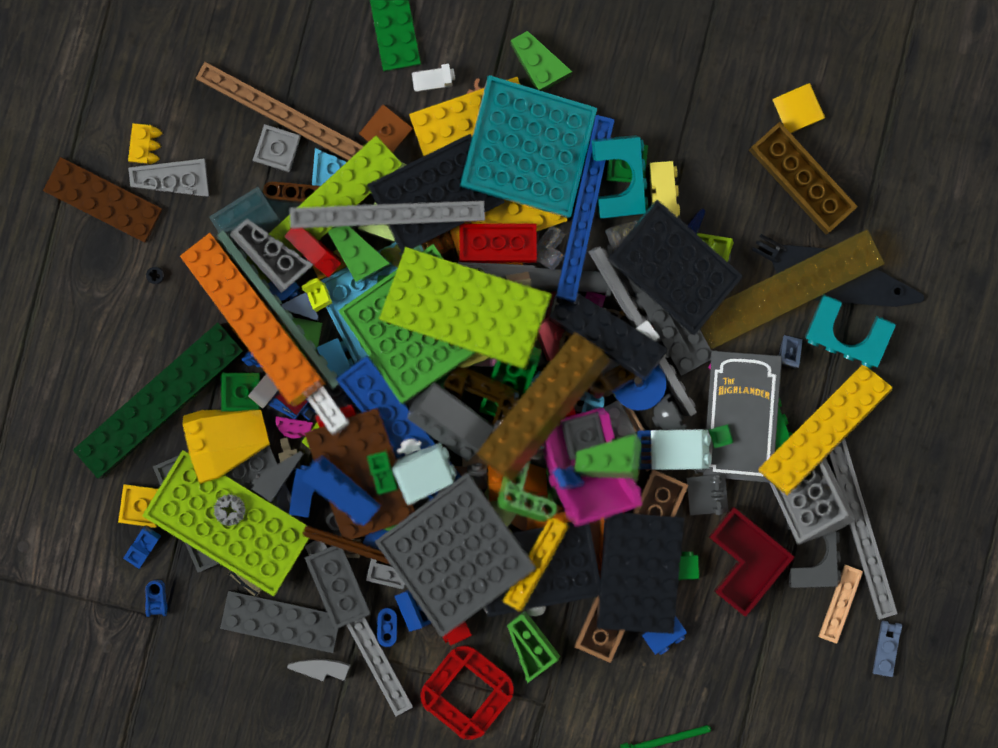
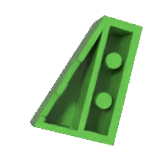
[511,31,572,91]
[328,226,391,284]
[575,435,641,479]
[507,611,560,683]

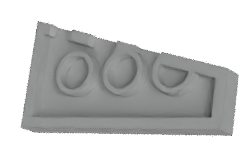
[128,159,210,197]

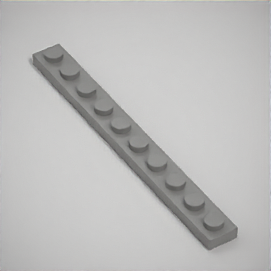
[290,201,485,228]
[589,247,697,416]
[829,439,897,619]
[305,540,413,716]

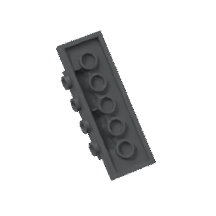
[626,276,712,376]

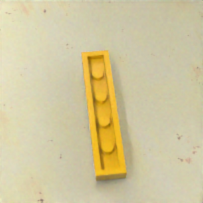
[503,517,569,611]

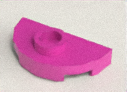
[276,417,314,439]

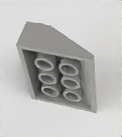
[770,458,855,544]

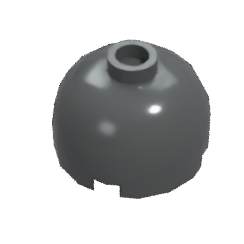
[652,393,687,430]

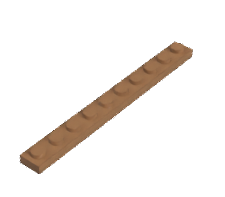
[196,62,364,161]

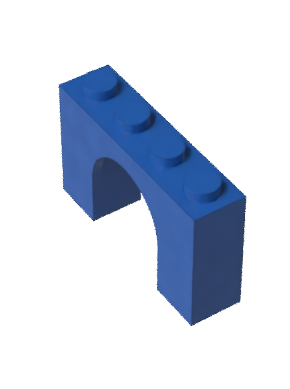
[288,465,315,517]

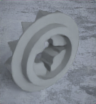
[214,495,245,526]

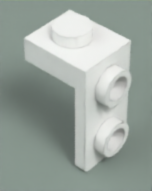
[412,64,455,92]

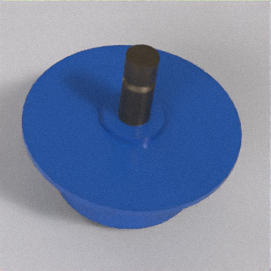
[614,365,666,411]

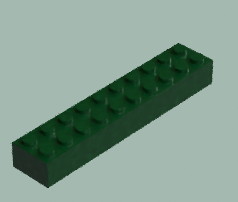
[73,322,245,479]

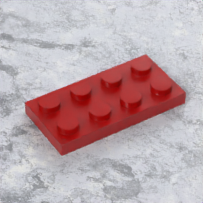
[459,224,537,263]

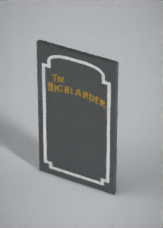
[703,350,782,483]

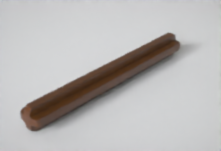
[303,526,390,564]

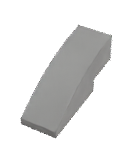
[287,659,351,681]

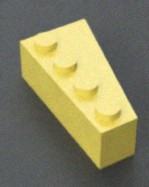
[649,161,680,217]

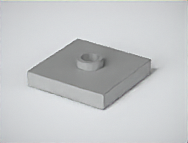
[253,124,301,173]

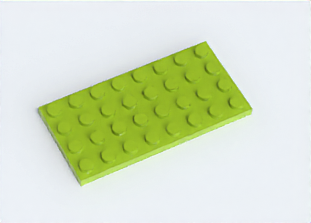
[379,247,551,369]
[142,450,310,596]

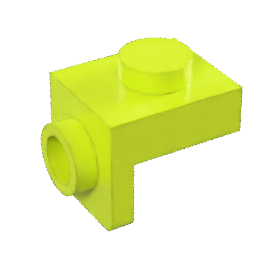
[301,278,332,312]

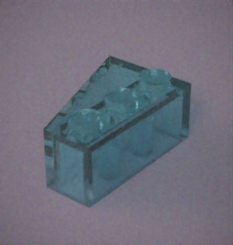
[209,187,280,233]

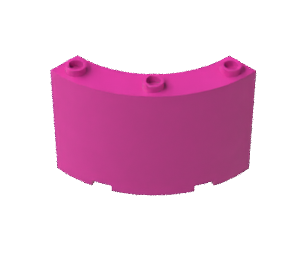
[542,407,642,526]

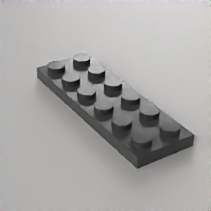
[220,591,339,653]

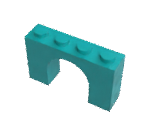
[591,135,648,218]
[805,294,896,368]

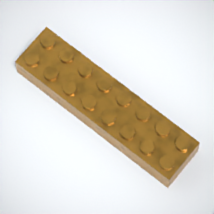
[477,333,610,482]

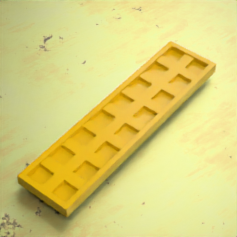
[759,365,892,496]

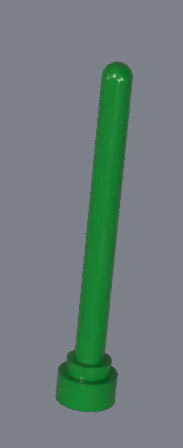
[620,725,711,748]

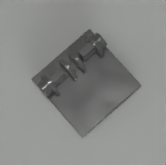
[687,474,729,516]

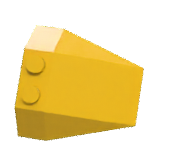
[183,410,270,484]

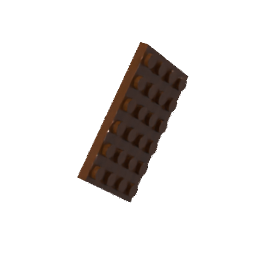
[304,407,416,540]

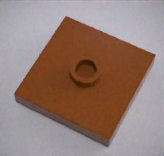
[359,105,413,153]

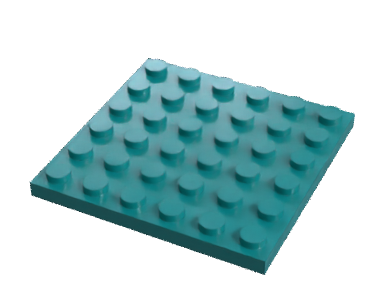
[460,75,597,218]

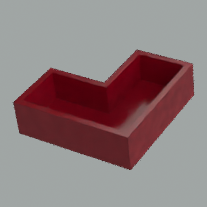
[708,507,794,617]

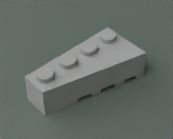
[230,219,313,293]

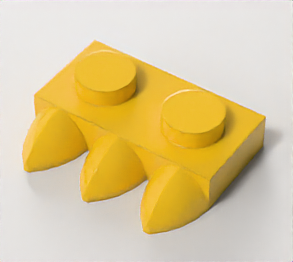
[128,123,162,164]

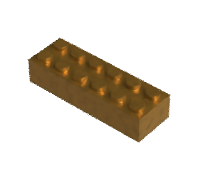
[749,122,857,235]

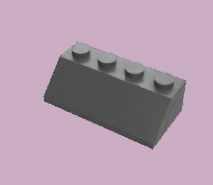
[407,382,494,462]

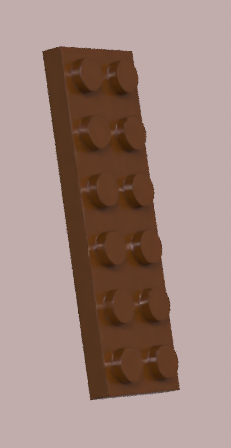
[43,157,163,243]

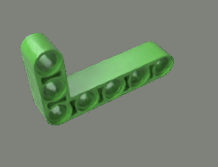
[498,460,557,522]

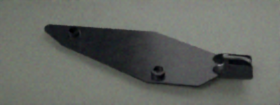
[752,234,924,307]

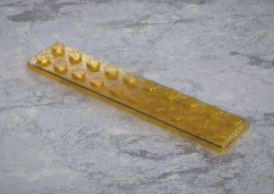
[701,230,885,349]

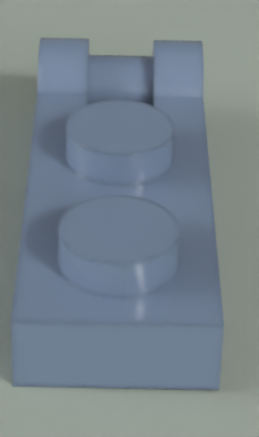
[872,620,902,677]

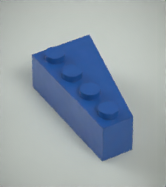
[301,455,381,526]

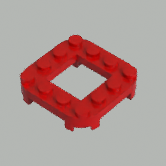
[421,645,514,740]

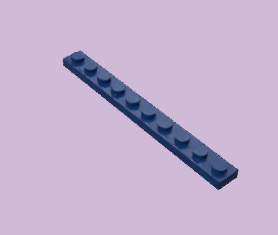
[556,115,614,302]

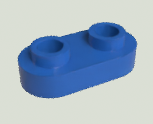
[377,608,397,647]

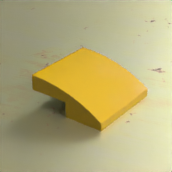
[772,83,825,133]

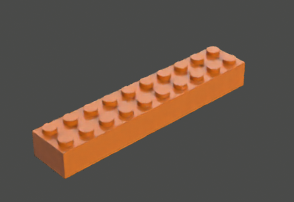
[180,233,325,407]

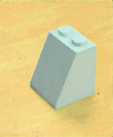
[651,430,711,470]
[393,443,457,504]

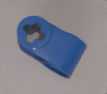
[145,579,167,617]

